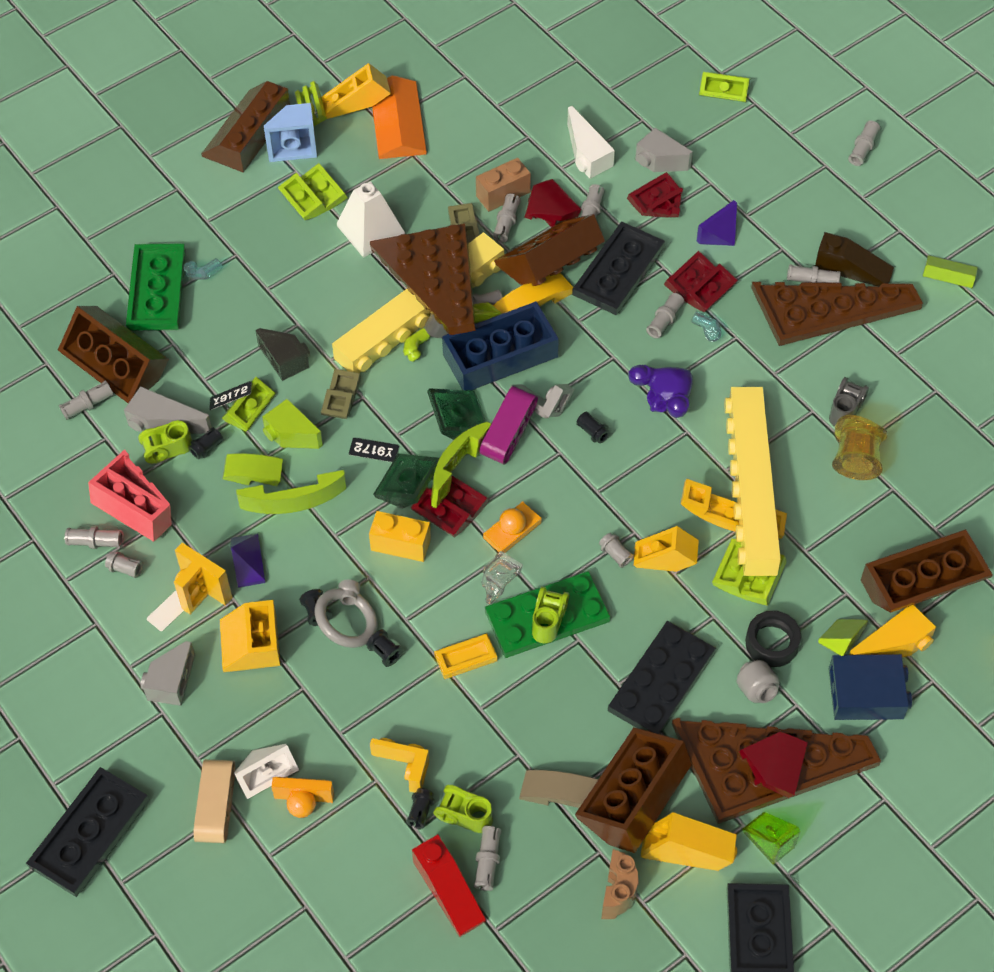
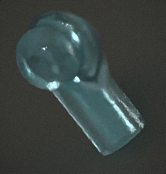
[184,258,223,280]
[692,311,721,342]

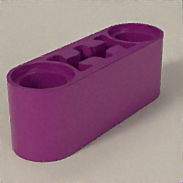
[479,386,538,465]

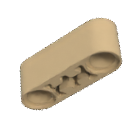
[194,759,235,843]

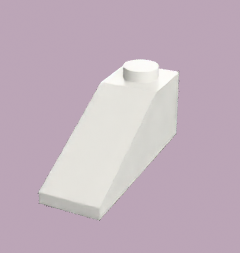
[567,106,615,179]

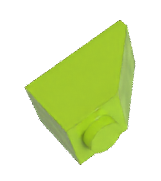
[262,399,323,449]

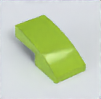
[222,454,283,487]

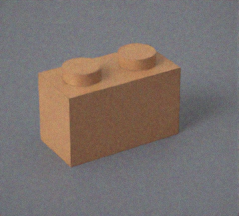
[476,157,531,212]

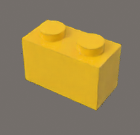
[369,511,431,562]

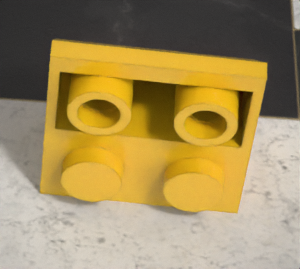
[220,600,280,672]

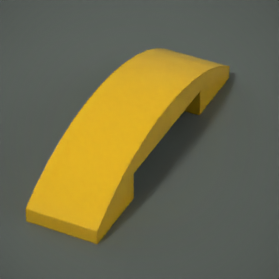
[493,273,573,314]
[681,479,787,539]

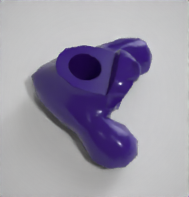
[628,365,693,418]

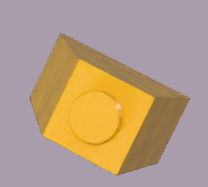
[640,812,737,871]

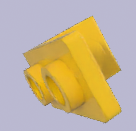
[370,738,429,793]

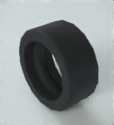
[745,611,801,667]

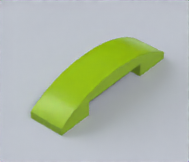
[431,422,491,508]
[236,470,346,514]

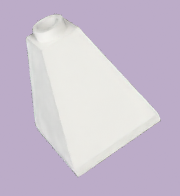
[337,181,405,258]

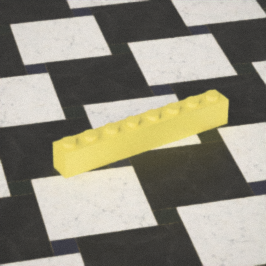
[332,232,504,373]
[724,387,781,576]

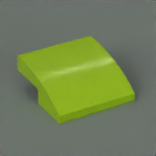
[277,163,348,220]
[712,538,787,606]

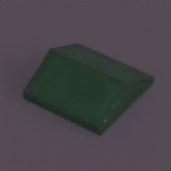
[427,388,486,440]
[373,453,440,509]

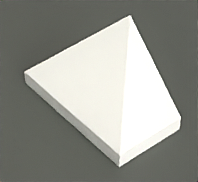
[234,744,299,799]

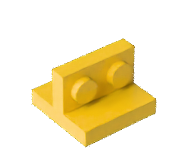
[174,543,232,615]

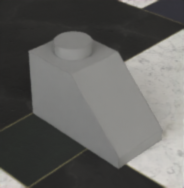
[635,128,693,172]
[141,641,195,706]

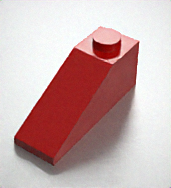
[412,834,486,937]

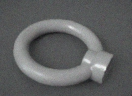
[315,580,378,648]

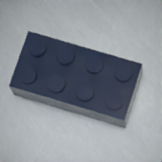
[442,301,559,393]

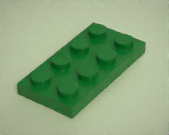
[126,244,186,330]
[485,571,610,658]

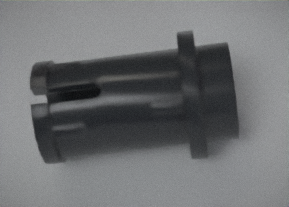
[576,411,610,444]
[188,427,224,459]
[406,788,435,829]

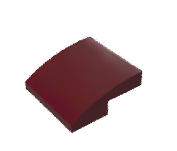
[664,251,738,312]
[411,476,489,538]

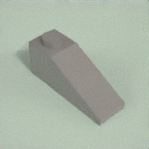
[124,387,212,434]

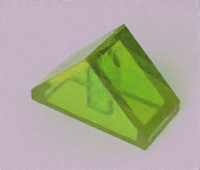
[742,812,801,865]

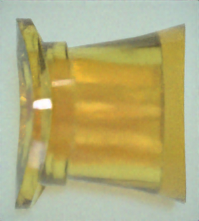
[832,415,888,480]

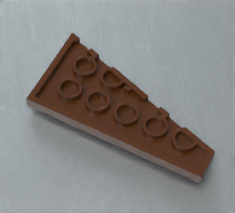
[751,282,923,346]

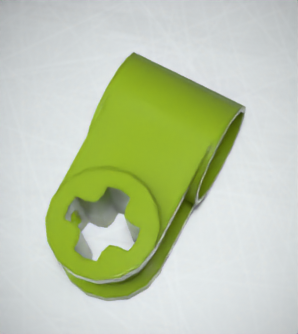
[138,420,192,464]
[532,586,569,643]
[433,785,493,833]

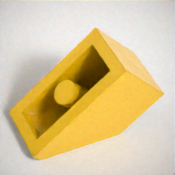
[633,526,699,572]

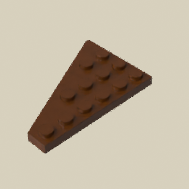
[370,223,476,335]
[672,718,881,824]

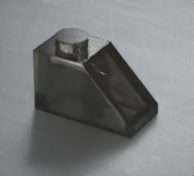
[255,328,310,381]

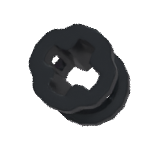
[299,589,332,626]
[366,629,404,667]

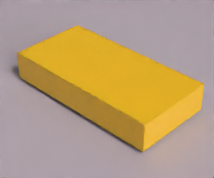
[434,633,497,680]

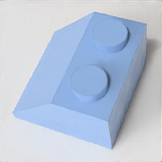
[264,103,317,162]

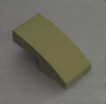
[448,203,479,243]
[321,369,361,419]

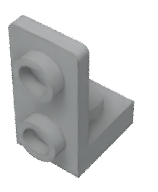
[509,384,575,418]

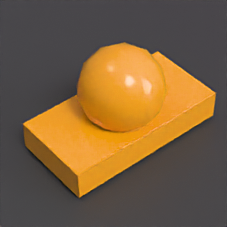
[483,501,542,555]
[271,777,334,818]

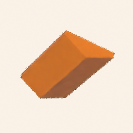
[372,75,427,159]

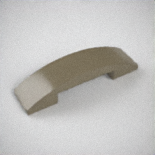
[519,770,598,808]

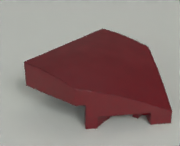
[627,172,683,217]
[524,179,581,227]
[739,732,808,798]

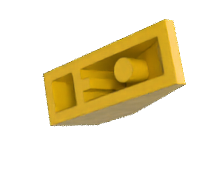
[321,63,391,119]
[849,605,936,657]

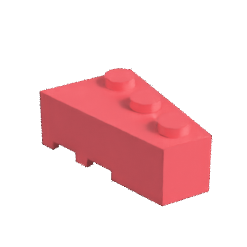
[88,449,172,542]

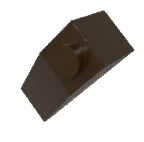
[815,232,894,287]

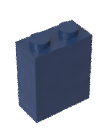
[828,655,912,720]

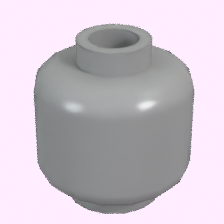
[736,660,780,703]

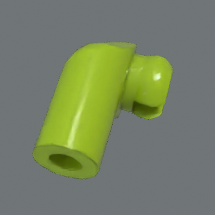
[403,328,430,362]

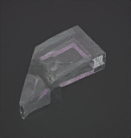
[481,551,523,605]

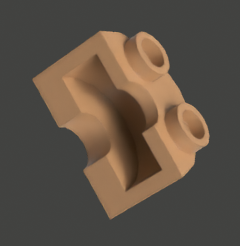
[601,849,638,919]

